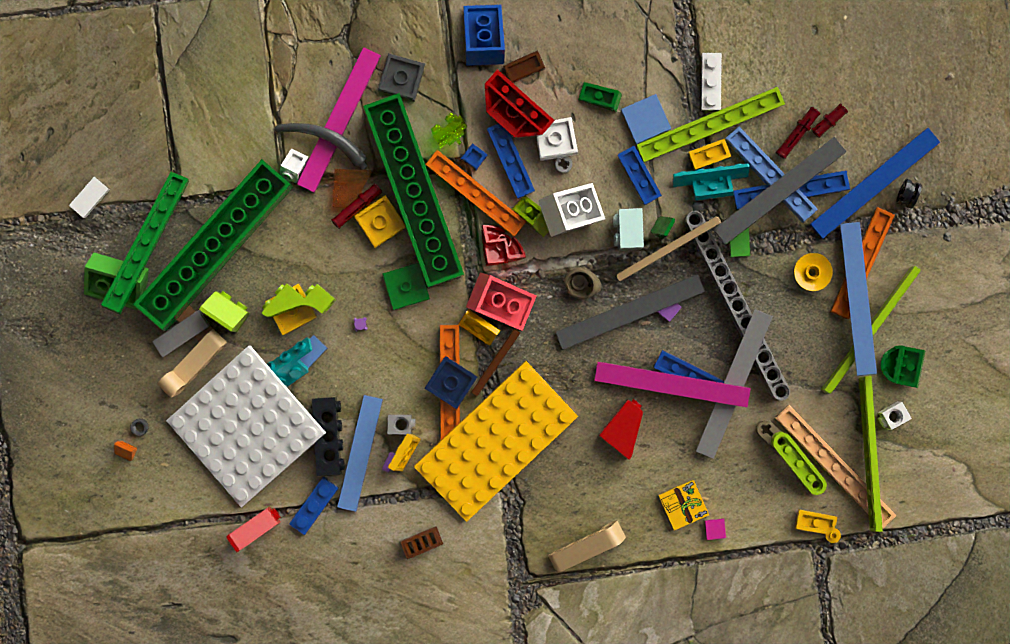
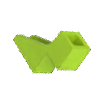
[262,284,336,318]

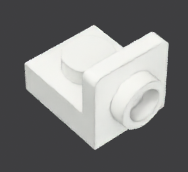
[280,149,308,183]

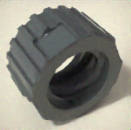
[130,418,149,436]

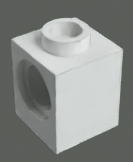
[878,401,912,430]

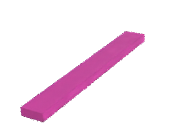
[297,47,381,193]
[595,362,751,408]

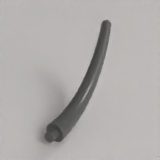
[275,123,367,170]

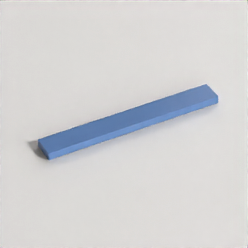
[840,222,877,376]

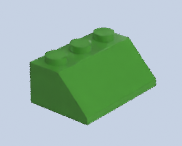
[84,252,149,310]

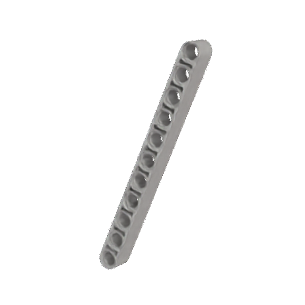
[684,211,790,401]

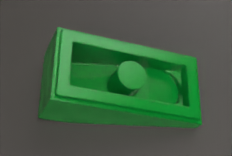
[578,82,622,112]
[651,216,675,239]

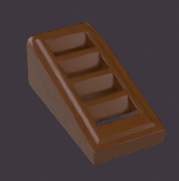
[400,526,444,560]

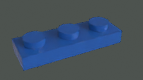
[617,146,662,206]
[289,477,339,535]

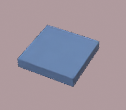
[621,94,671,145]

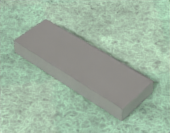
[152,310,210,357]

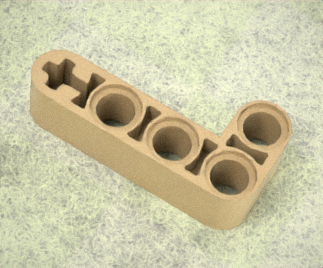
[157,329,227,398]
[548,520,626,573]

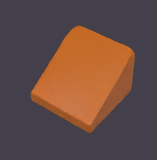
[114,441,137,461]

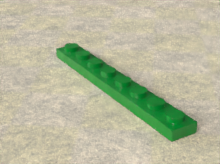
[101,172,189,315]

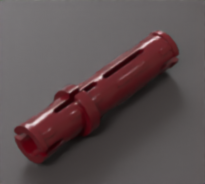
[776,107,821,159]
[331,183,382,229]

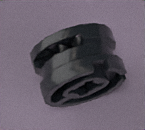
[896,179,922,209]

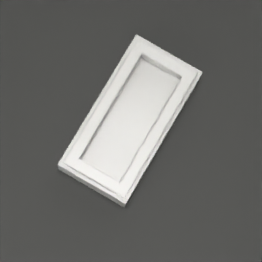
[69,177,110,218]

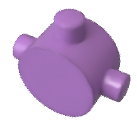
[353,317,368,332]

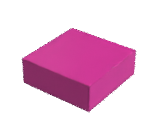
[704,518,726,540]

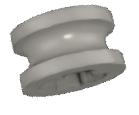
[555,156,572,173]

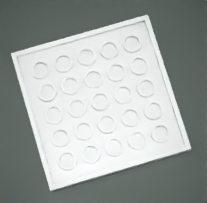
[166,346,326,508]

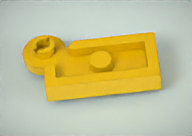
[795,509,841,543]

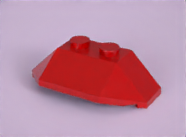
[485,69,555,138]

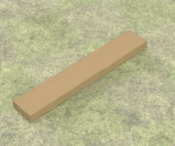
[617,217,722,281]

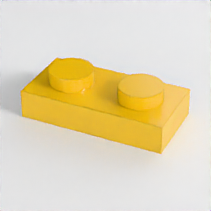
[688,139,731,170]
[458,309,500,346]

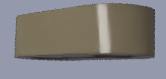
[756,420,783,449]

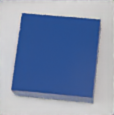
[461,143,488,171]

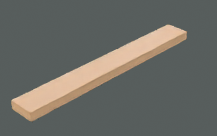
[775,405,896,529]

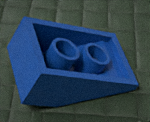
[463,5,505,66]

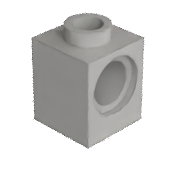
[387,414,416,434]

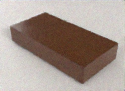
[503,50,545,83]

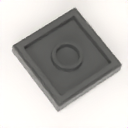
[378,53,425,101]

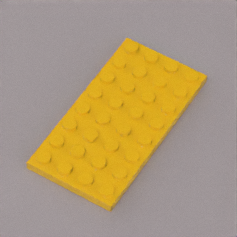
[414,360,578,522]

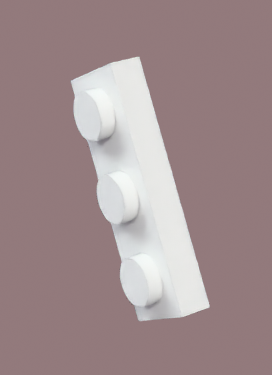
[701,53,722,111]

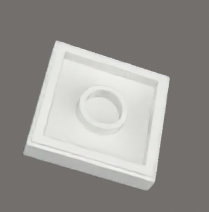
[536,117,578,161]

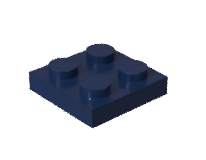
[425,356,478,409]

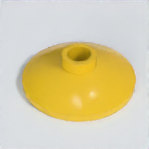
[794,253,833,291]

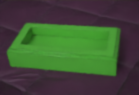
[729,228,750,257]

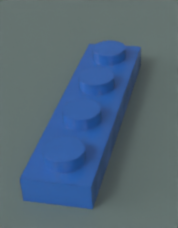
[487,123,535,199]
[653,350,725,383]

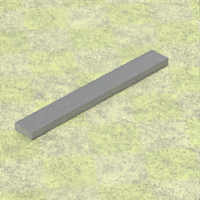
[696,309,773,459]

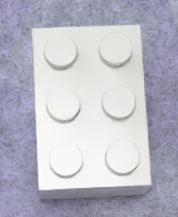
[538,183,605,237]

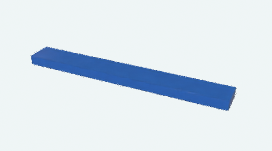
[809,128,940,239]

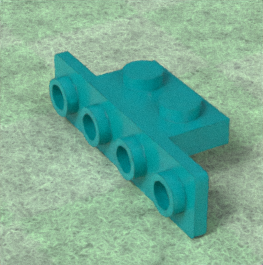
[673,164,750,201]
[267,337,312,387]

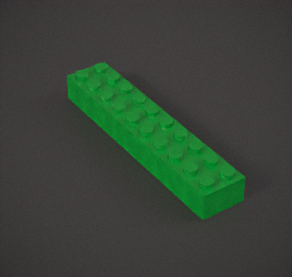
[363,93,465,288]
[133,159,293,331]

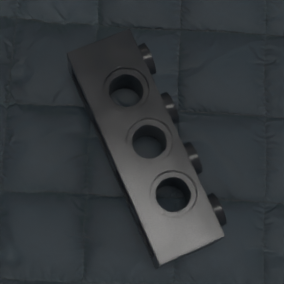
[312,397,345,476]

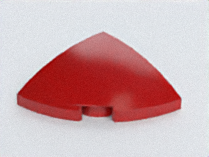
[481,225,526,266]

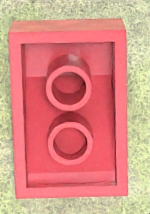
[466,272,537,331]

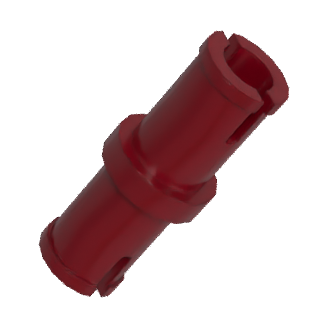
[811,103,848,138]

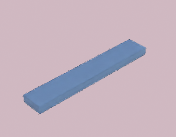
[725,126,818,223]
[338,395,383,512]

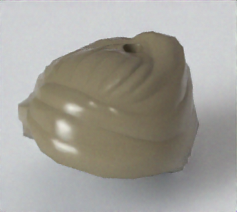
[564,268,602,300]

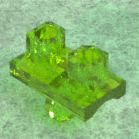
[431,112,467,148]

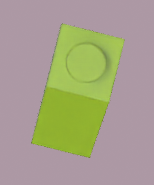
[512,196,549,237]

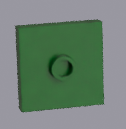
[382,263,430,310]

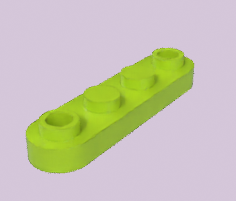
[771,432,827,495]

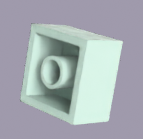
[613,208,644,251]

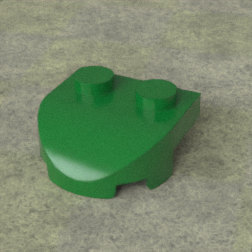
[881,345,926,388]

